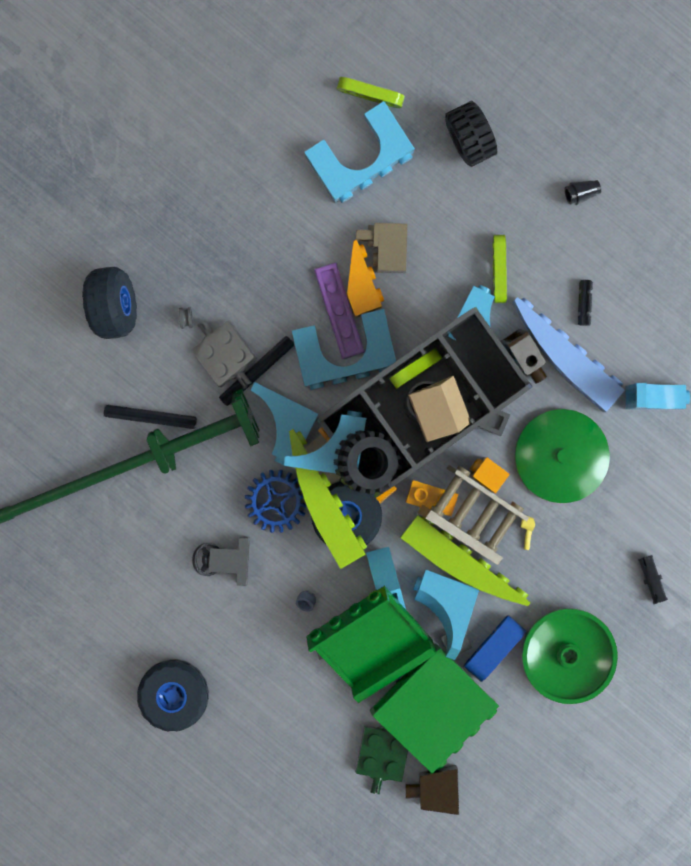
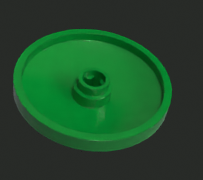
[515,409,610,503]
[522,608,618,704]

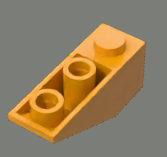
[347,240,384,318]

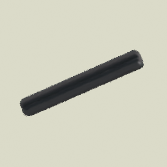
[219,336,294,406]
[104,405,197,429]

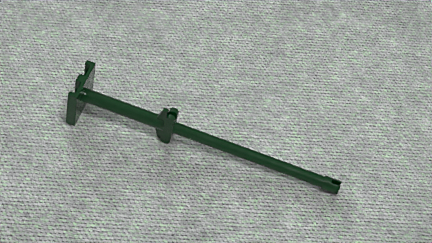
[0,388,260,524]

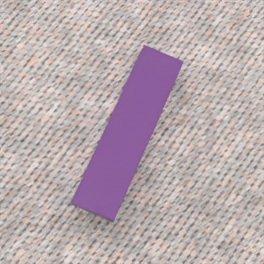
[314,263,365,359]

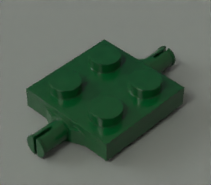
[355,726,408,794]

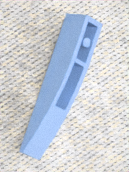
[512,297,625,412]

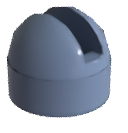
[296,591,316,612]

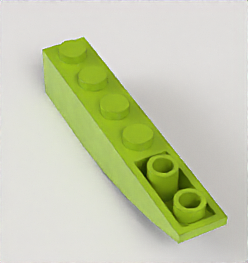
[289,429,367,569]
[400,515,531,606]

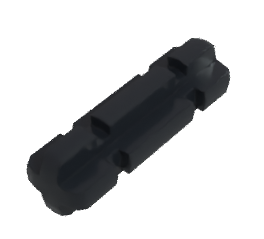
[578,280,593,326]

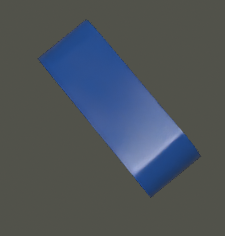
[463,615,526,682]

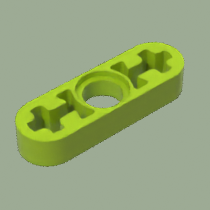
[336,77,405,109]
[492,235,507,303]
[389,348,442,389]

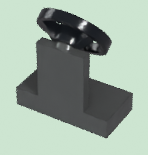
[192,537,250,586]

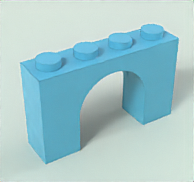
[304,101,415,203]
[292,309,396,390]

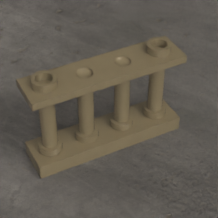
[417,465,529,565]

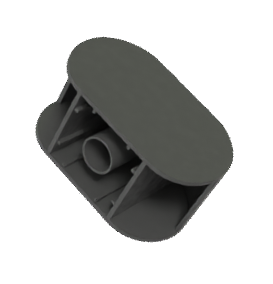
[317,307,533,499]

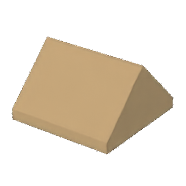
[408,376,471,442]

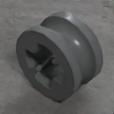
[179,307,193,329]

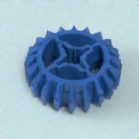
[245,469,307,533]

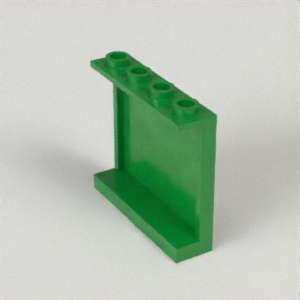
[306,585,436,703]
[370,643,499,774]

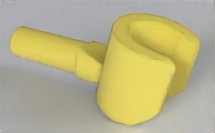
[520,516,535,550]

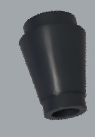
[564,180,601,205]

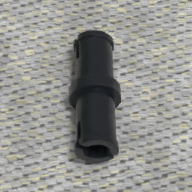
[638,555,668,604]

